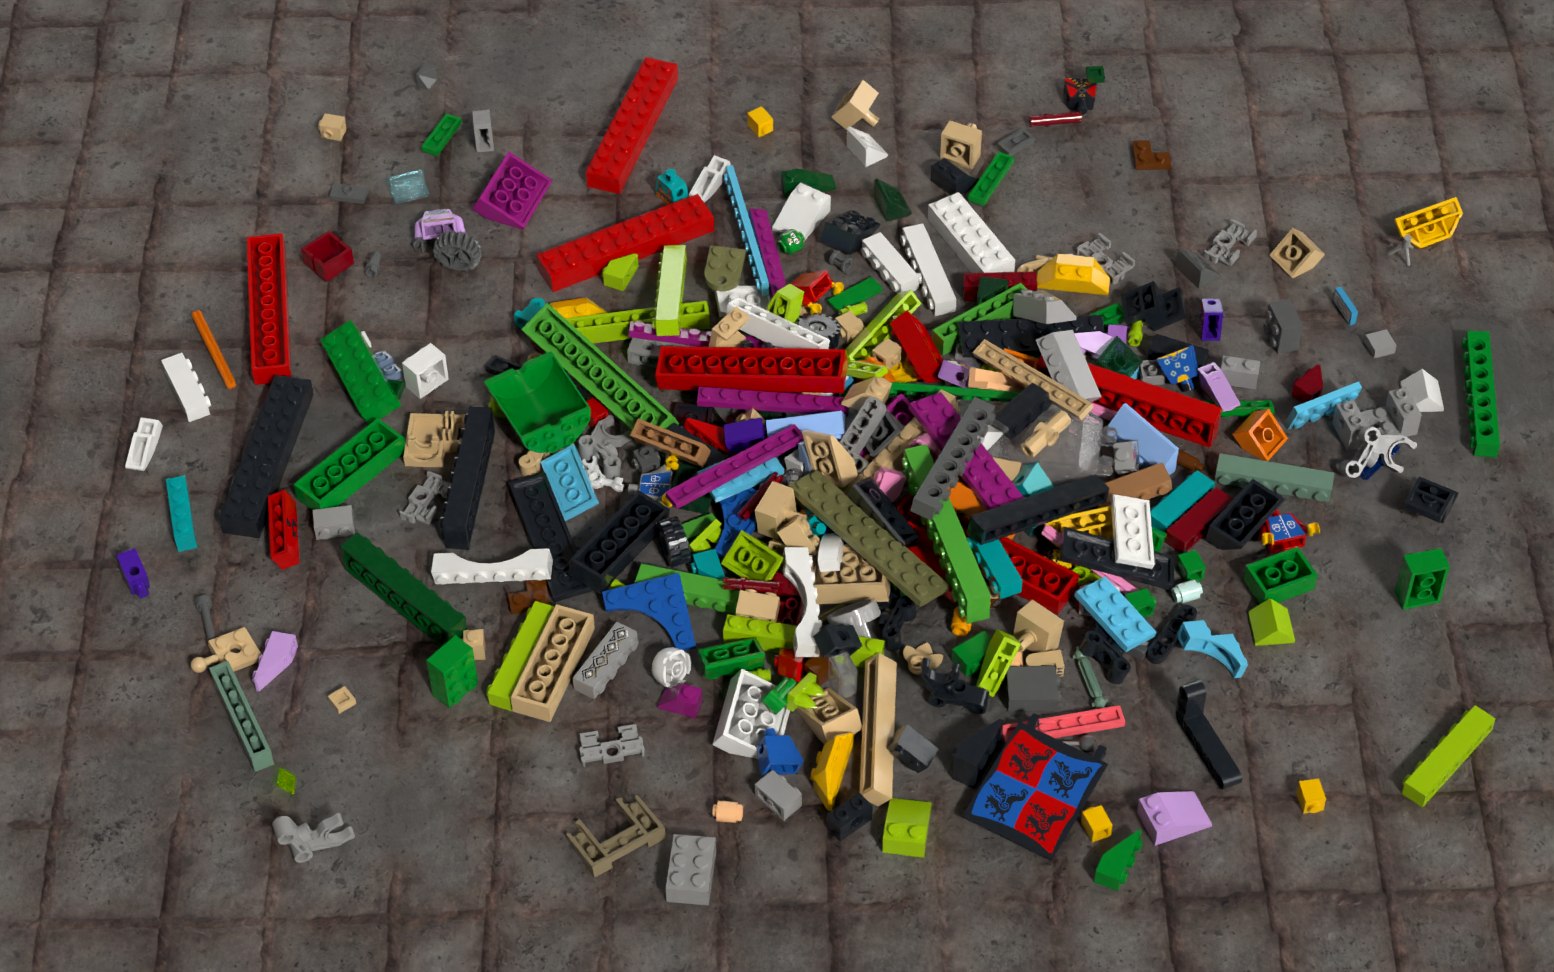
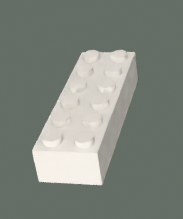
[928,192,1015,273]

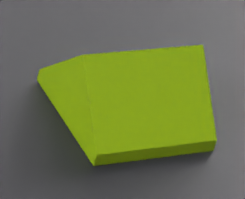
[1248,598,1295,646]

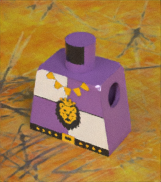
[938,359,976,389]

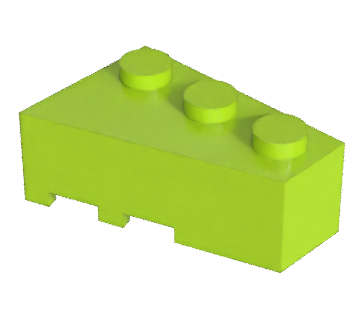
[767,284,804,323]

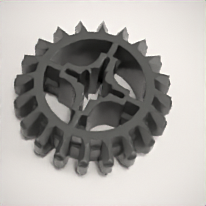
[433,230,482,272]

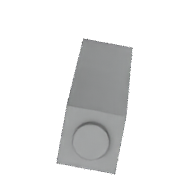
[472,110,494,152]

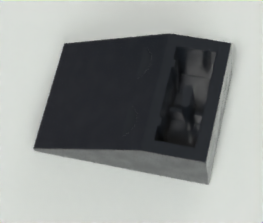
[820,210,881,255]

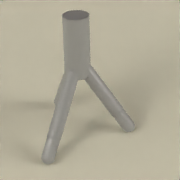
[1387,235,1414,266]

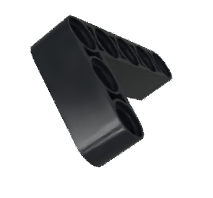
[1175,679,1242,790]

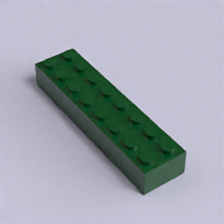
[340,532,468,647]

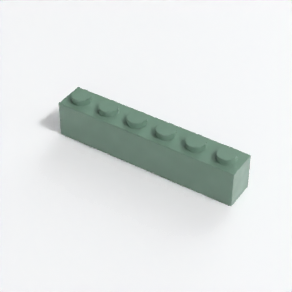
[1215,453,1334,502]
[209,661,274,772]

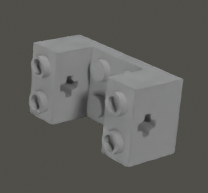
[1332,387,1422,451]

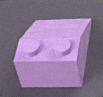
[1137,791,1212,846]

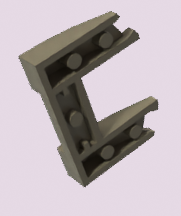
[566,795,667,878]

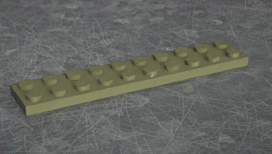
[788,470,950,607]

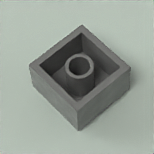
[1263,299,1303,354]

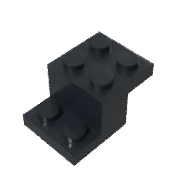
[1121,281,1187,331]
[1403,476,1459,524]

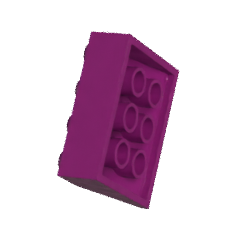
[472,151,553,230]

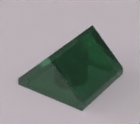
[874,178,912,222]
[977,276,1008,306]
[1096,336,1143,377]

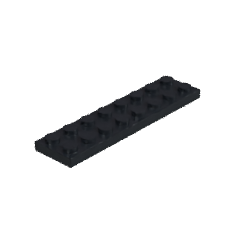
[957,315,1105,358]
[509,473,592,602]

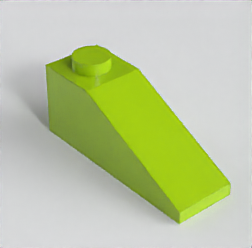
[976,629,1021,697]

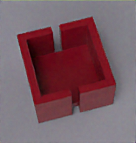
[301,231,354,282]

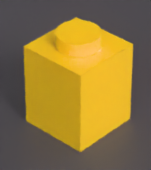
[747,106,773,137]
[1296,778,1326,813]
[1081,805,1112,843]

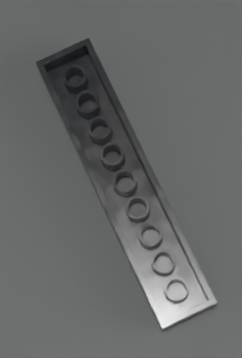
[219,375,314,538]

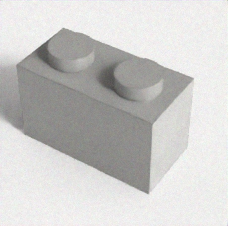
[1221,355,1260,390]
[313,505,355,540]
[755,770,802,821]

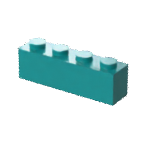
[1150,470,1215,532]
[166,475,197,552]
[967,531,1022,599]

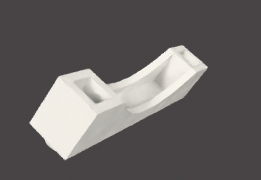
[782,547,822,657]
[431,549,553,585]

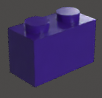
[724,418,766,454]

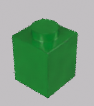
[1176,550,1206,582]

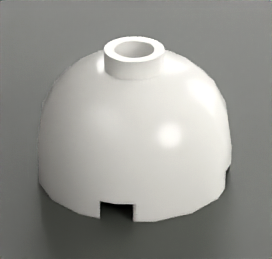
[652,647,691,688]

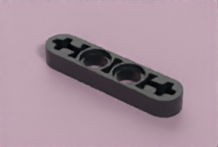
[1147,605,1197,664]

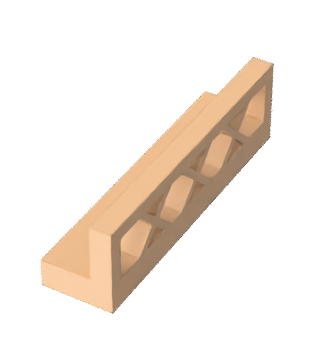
[968,368,1024,392]

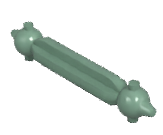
[1072,646,1108,709]

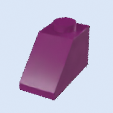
[658,684,703,718]

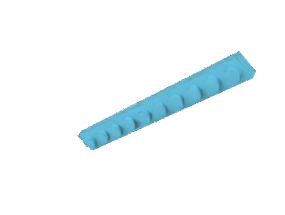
[724,165,769,296]

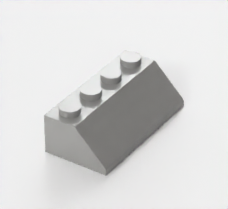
[1036,330,1101,402]

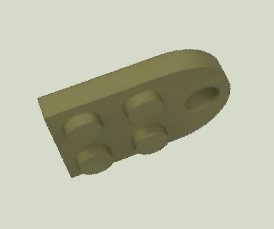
[705,245,746,292]

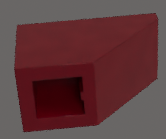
[1292,364,1323,404]

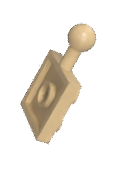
[191,627,261,673]

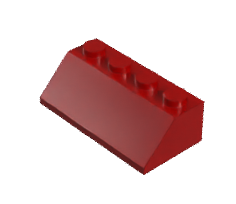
[890,310,945,383]

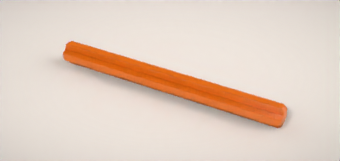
[191,310,236,389]

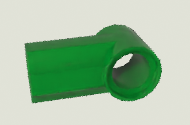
[761,677,797,715]

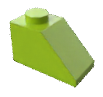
[602,254,639,291]

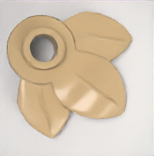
[903,642,943,675]

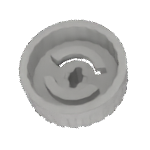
[827,598,881,638]

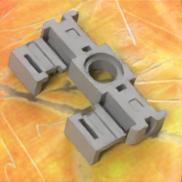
[1204,219,1257,266]
[1076,233,1135,284]
[399,471,452,525]
[580,724,645,767]

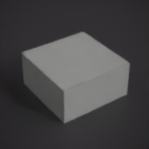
[1364,329,1397,358]
[1139,360,1166,385]

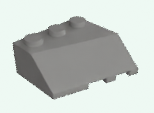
[1013,290,1076,324]

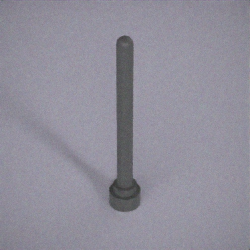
[195,595,219,666]

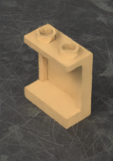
[709,306,750,347]

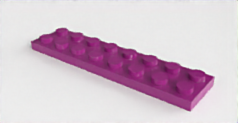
[908,392,1024,510]

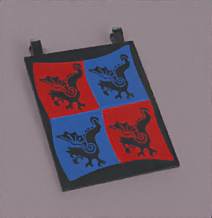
[962,713,1108,861]

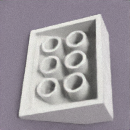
[712,669,790,759]

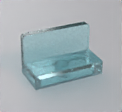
[388,169,429,204]

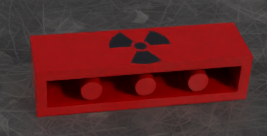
[268,490,300,570]

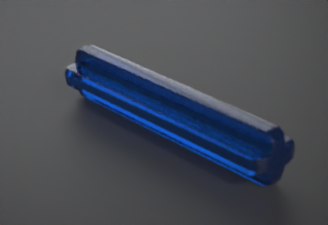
[1360,444,1400,480]

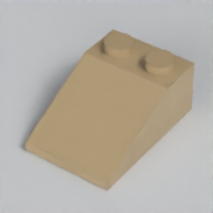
[802,430,858,488]
[796,688,862,744]

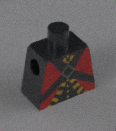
[1064,78,1097,115]

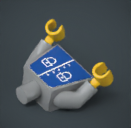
[628,455,679,508]

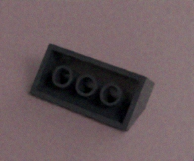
[847,476,920,547]
[1206,479,1285,550]

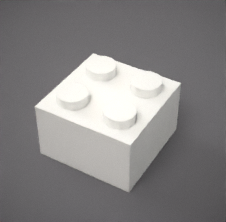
[402,343,449,399]

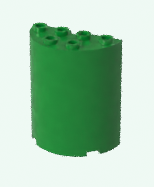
[484,351,591,453]

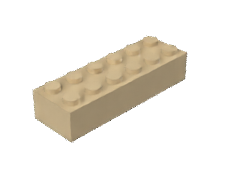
[511,604,595,722]

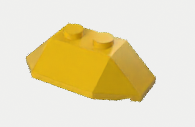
[1394,197,1463,249]
[1037,254,1110,295]
[549,297,608,318]
[1044,506,1113,549]
[810,732,854,811]

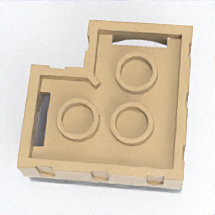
[403,411,465,467]

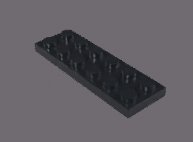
[1060,527,1174,591]

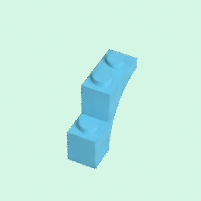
[1177,620,1248,678]

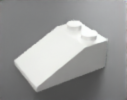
[772,183,831,242]

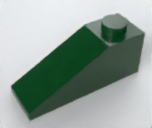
[781,169,836,199]

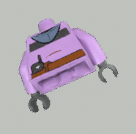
[413,209,466,253]

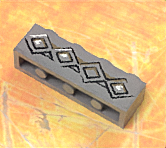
[573,622,639,699]

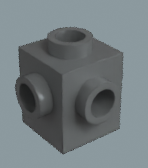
[631,446,661,475]

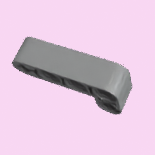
[839,397,886,475]

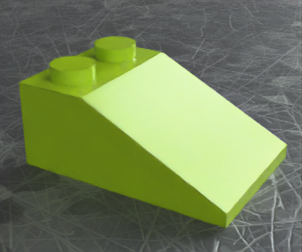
[721,530,784,581]
[882,798,932,858]

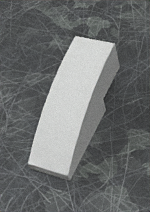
[689,155,731,203]
[125,418,163,471]
[818,533,844,572]

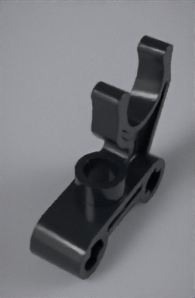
[877,590,917,651]
[1079,621,1131,685]
[920,658,990,714]

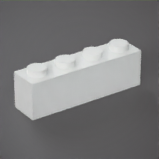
[861,232,919,294]
[161,353,211,422]

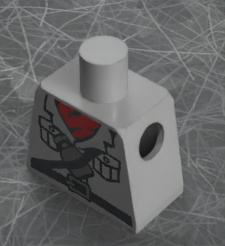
[1113,440,1140,477]

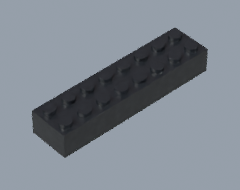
[440,406,495,550]

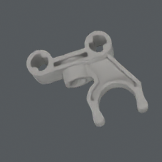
[578,415,632,479]
[1339,426,1417,478]
[272,813,355,863]

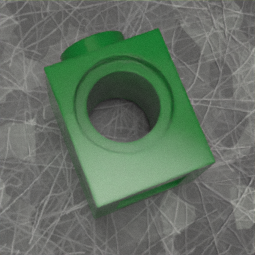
[1125,588,1156,618]

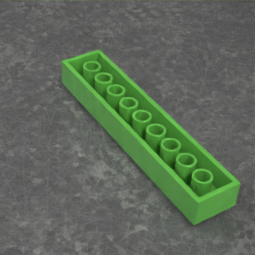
[521,303,679,450]
[902,444,990,624]

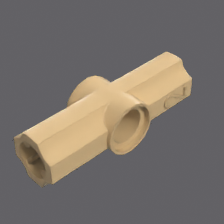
[1021,410,1071,458]

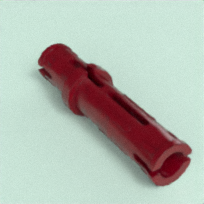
[1029,112,1082,127]
[737,471,783,522]
[723,577,783,595]

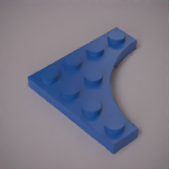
[710,465,757,559]
[602,573,697,651]

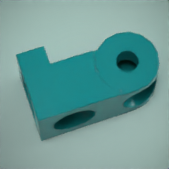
[514,298,545,329]

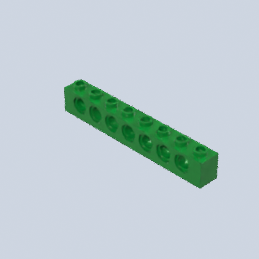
[1461,331,1500,457]

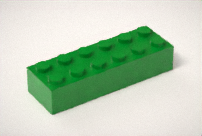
[320,320,402,424]
[294,418,405,511]

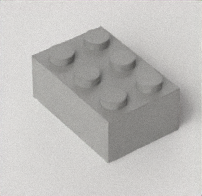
[666,834,716,906]

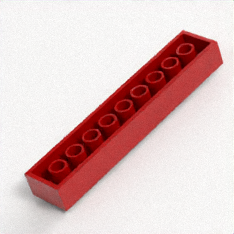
[586,57,678,194]
[536,194,714,292]
[247,233,292,385]
[655,346,848,393]
[1036,355,1222,448]
[897,493,1079,615]

